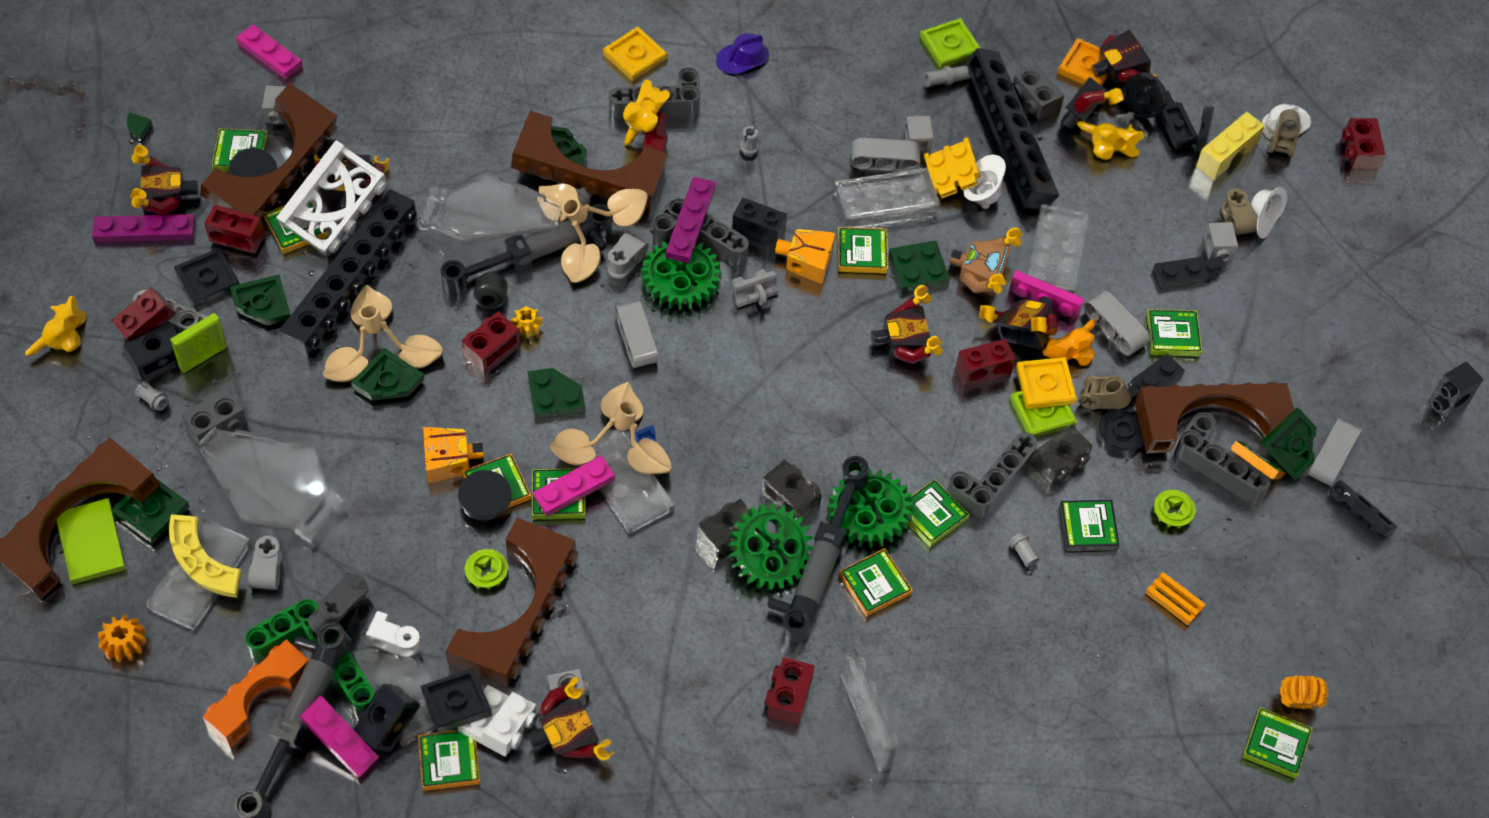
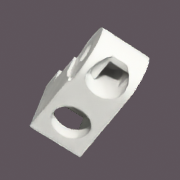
[366,611,421,657]

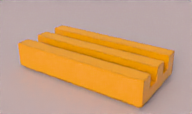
[1145,572,1206,626]

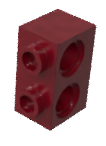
[1342,118,1386,170]
[204,205,265,253]
[111,287,176,341]
[461,311,521,373]
[956,339,1015,387]
[764,657,815,725]

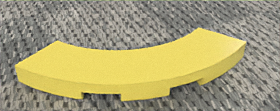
[169,514,242,598]

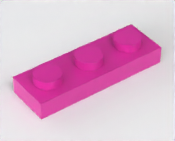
[236,24,302,80]
[1009,270,1084,320]
[533,455,615,517]
[298,696,379,777]

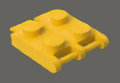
[924,137,981,198]

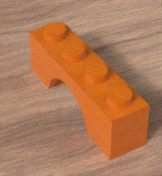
[203,640,309,749]

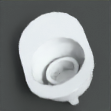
[1262,104,1311,140]
[963,155,1006,209]
[1250,187,1287,239]

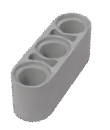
[851,138,920,173]
[1084,291,1150,356]
[615,300,658,368]
[1307,418,1362,486]

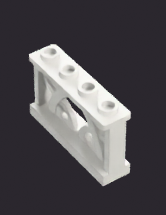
[276,140,386,257]

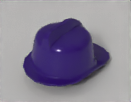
[716,33,769,74]

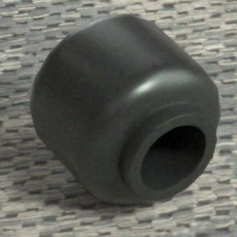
[473,272,508,309]

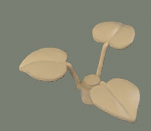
[539,184,648,283]
[323,285,443,382]
[550,382,672,475]

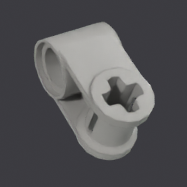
[608,232,649,279]
[248,536,282,590]

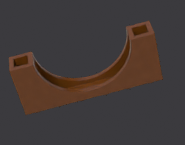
[200,83,337,220]
[511,111,667,211]
[1135,382,1294,453]
[0,437,160,599]
[446,518,578,687]

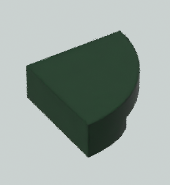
[127,112,152,142]

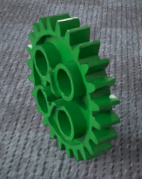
[641,241,721,310]
[828,469,913,548]
[727,503,813,590]

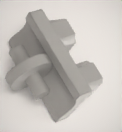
[732,269,779,308]

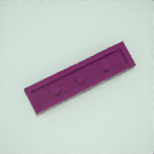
[666,176,716,263]
[92,214,195,242]

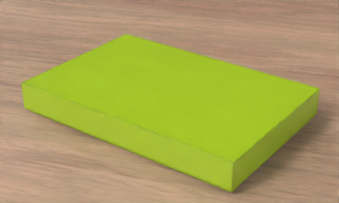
[57,498,126,585]

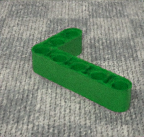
[245,599,375,716]

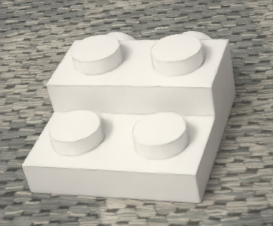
[458,685,538,757]

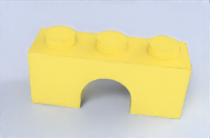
[1196,112,1265,180]

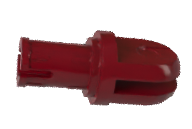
[642,112,668,153]

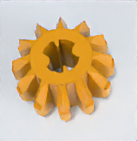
[98,614,147,663]
[1280,675,1328,710]

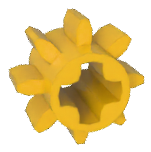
[511,306,543,338]

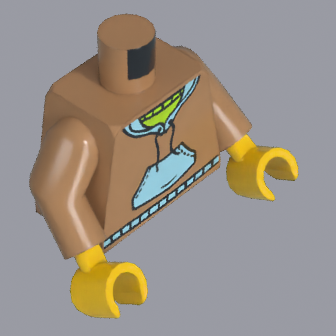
[949,227,1023,297]

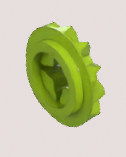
[1154,490,1196,529]
[465,549,508,590]

